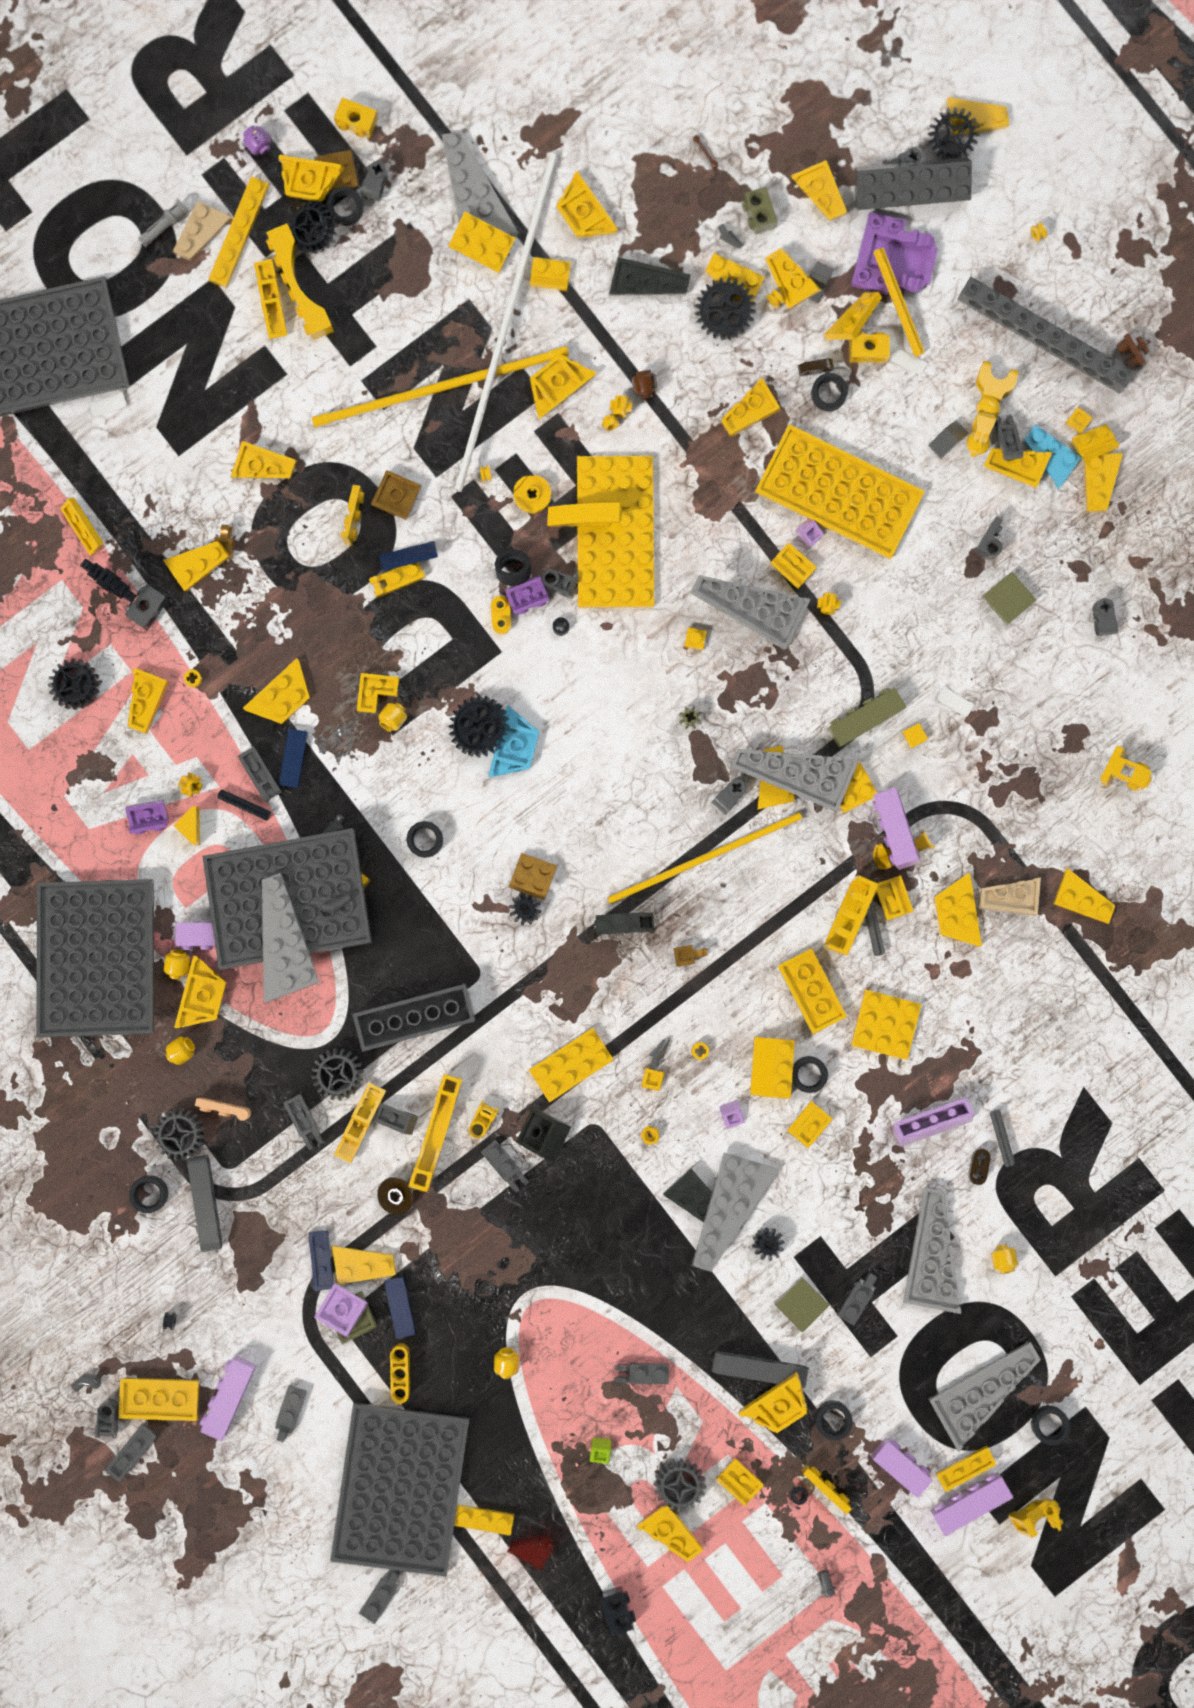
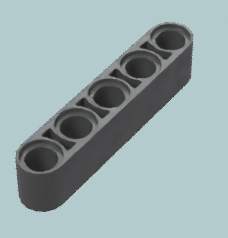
[187,1155,222,1252]
[712,1351,809,1388]

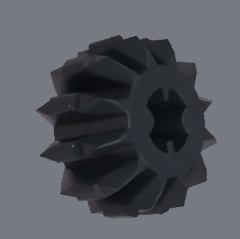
[509,893,542,925]
[752,1227,785,1261]

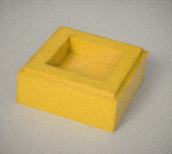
[1066,407,1093,434]
[902,723,928,749]
[641,1068,664,1091]

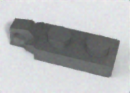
[837,1272,877,1326]
[275,1385,307,1442]
[359,1570,400,1624]

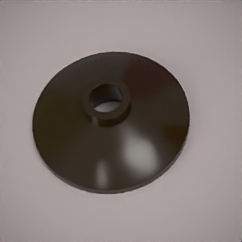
[377,1177,414,1215]

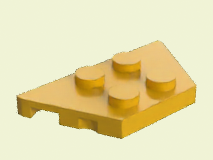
[279,155,345,202]
[556,171,618,239]
[530,354,597,419]
[243,658,311,725]
[934,873,982,947]
[174,955,227,1028]
[738,1372,808,1433]

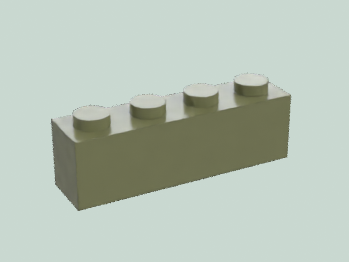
[827,688,906,748]

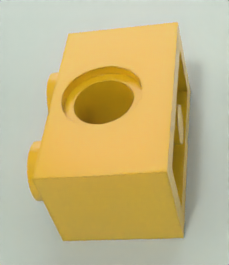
[333,97,379,139]
[849,332,890,363]

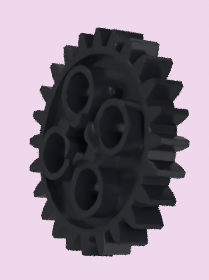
[695,277,756,341]
[80,558,137,603]
[448,695,510,758]

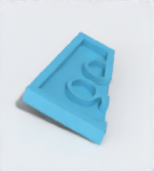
[1023,424,1082,489]

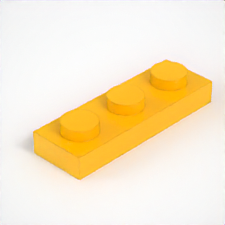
[60,497,104,556]
[935,1446,997,1492]
[801,1464,851,1515]
[454,1504,514,1535]

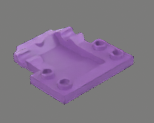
[851,212,938,295]

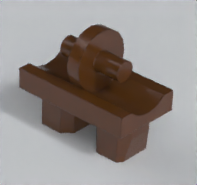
[1116,333,1151,369]

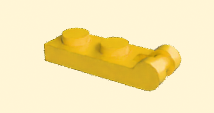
[369,562,426,597]

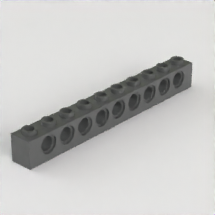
[957,276,1135,394]

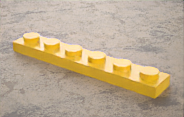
[208,176,270,288]

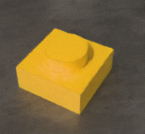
[684,627,706,650]

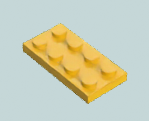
[777,948,847,1034]
[529,1028,614,1102]
[119,1377,200,1421]

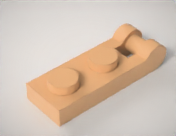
[195,1097,251,1120]

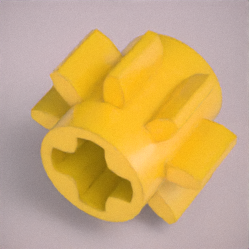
[609,395,633,418]
[817,593,841,615]
[178,772,203,797]

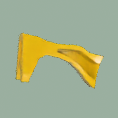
[873,830,937,869]

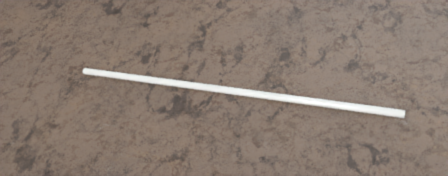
[454,153,558,492]

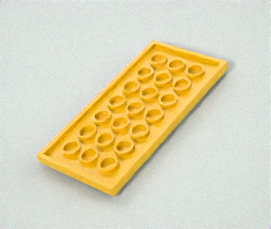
[755,424,925,560]
[577,456,654,608]

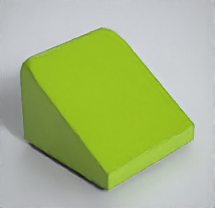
[590,1438,611,1464]

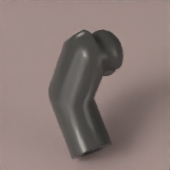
[71,1374,101,1392]

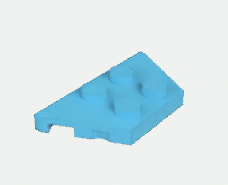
[488,705,540,778]

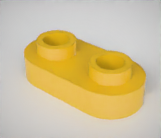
[491,596,511,635]

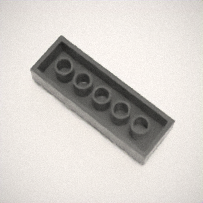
[854,157,972,210]
[353,984,476,1052]

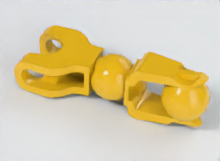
[966,361,1019,457]

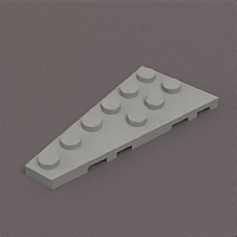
[690,575,811,649]
[730,749,859,812]
[262,873,320,1004]
[692,1152,780,1272]
[903,1187,961,1314]
[929,1341,1040,1452]

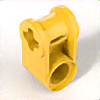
[469,1100,499,1139]

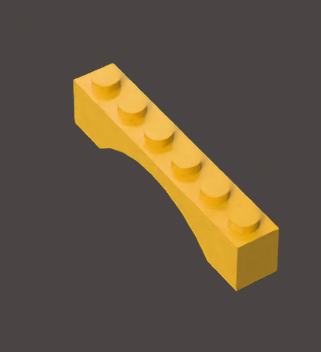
[266,224,334,340]
[408,1073,463,1192]

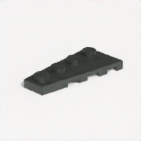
[609,257,691,295]
[662,1169,743,1230]

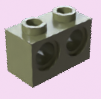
[741,186,778,235]

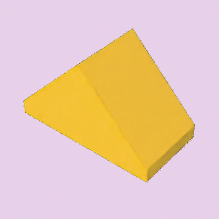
[173,806,200,846]

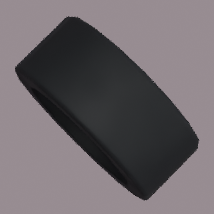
[327,186,363,226]
[811,373,848,412]
[494,549,532,586]
[406,821,444,858]
[792,1056,828,1093]
[129,1175,168,1213]
[814,1400,853,1440]
[1031,1405,1071,1445]

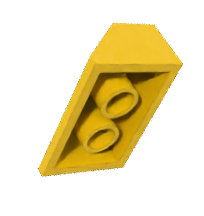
[750,1037,795,1099]

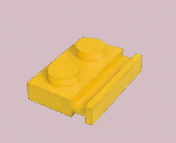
[530,257,571,291]
[1072,424,1119,462]
[770,542,817,589]
[876,875,914,921]
[787,1101,833,1149]
[716,1457,764,1506]

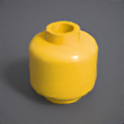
[378,703,407,732]
[164,950,190,979]
[166,1037,195,1065]
[991,1244,1019,1274]
[494,1348,520,1379]

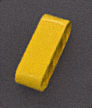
[390,1343,410,1404]

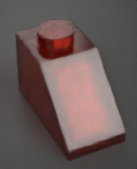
[507,1535,553,1571]

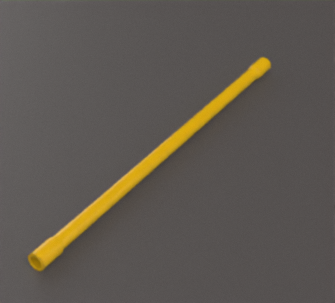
[311,346,569,428]

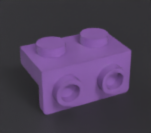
[504,575,550,614]
[125,799,169,835]

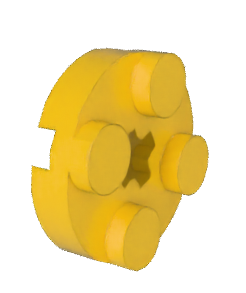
[514,475,551,514]

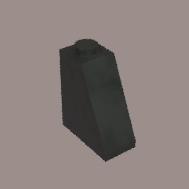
[594,912,654,934]

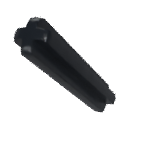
[217,789,272,821]

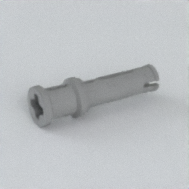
[138,198,189,247]

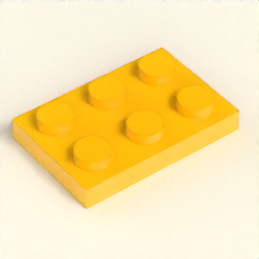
[448,211,515,273]

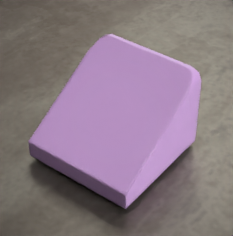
[795,519,825,547]
[719,1101,745,1129]

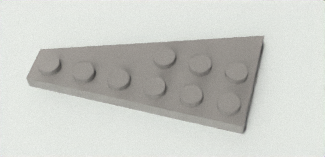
[442,131,518,236]

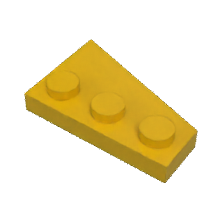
[947,97,1010,136]
[791,160,847,221]
[765,248,821,309]
[705,253,765,303]
[823,292,882,340]
[721,377,780,437]
[230,441,297,479]
[983,448,1052,489]
[1084,453,1123,512]
[340,485,365,546]
[163,541,230,591]
[128,667,169,734]
[757,745,795,810]
[1053,868,1115,924]
[332,1245,396,1285]
[636,1504,704,1562]

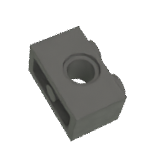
[125,584,169,631]

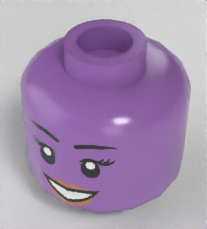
[243,125,271,155]

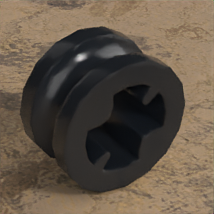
[552,617,570,636]
[163,1312,176,1330]
[790,1486,808,1505]

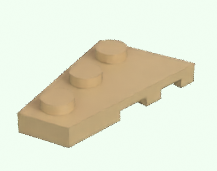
[173,201,232,261]
[979,877,1041,916]

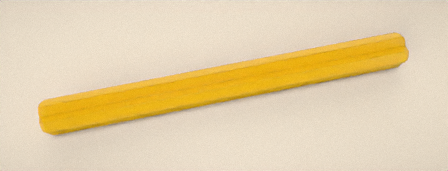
[873,248,925,357]

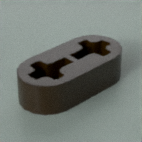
[797,358,834,376]
[968,1148,991,1185]

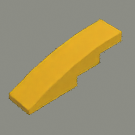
[254,259,288,339]
[547,503,622,527]
[334,1083,386,1164]

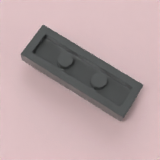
[105,1422,158,1482]

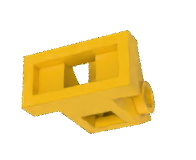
[1100,746,1152,791]
[1008,1498,1063,1539]

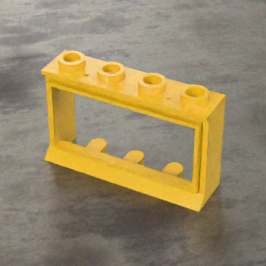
[822,875,879,956]

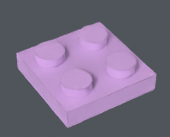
[314,1283,368,1338]

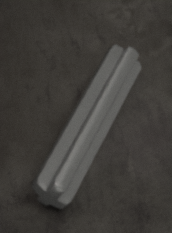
[865,900,885,956]
[990,1110,1015,1167]

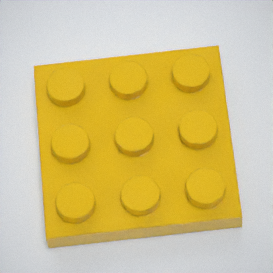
[851,989,922,1060]

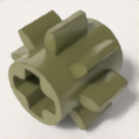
[679,706,701,730]

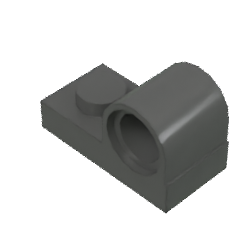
[974,516,1003,560]
[374,1103,418,1135]

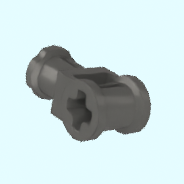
[883,147,922,164]

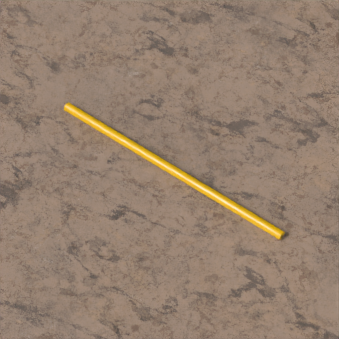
[607,812,802,904]

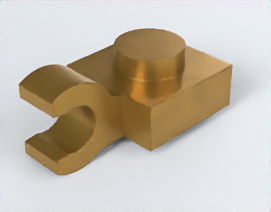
[214,524,235,559]
[673,945,708,967]

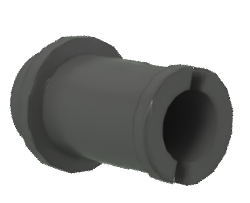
[817,1570,836,1597]

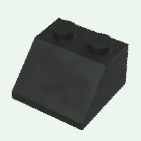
[516,1107,571,1162]

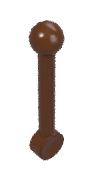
[693,135,718,169]

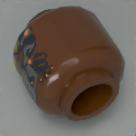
[632,370,658,399]

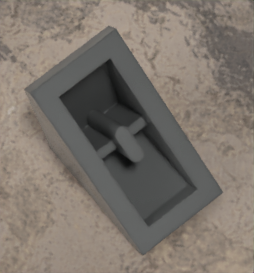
[808,261,835,303]
[928,420,969,459]

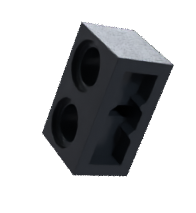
[600,1586,636,1637]

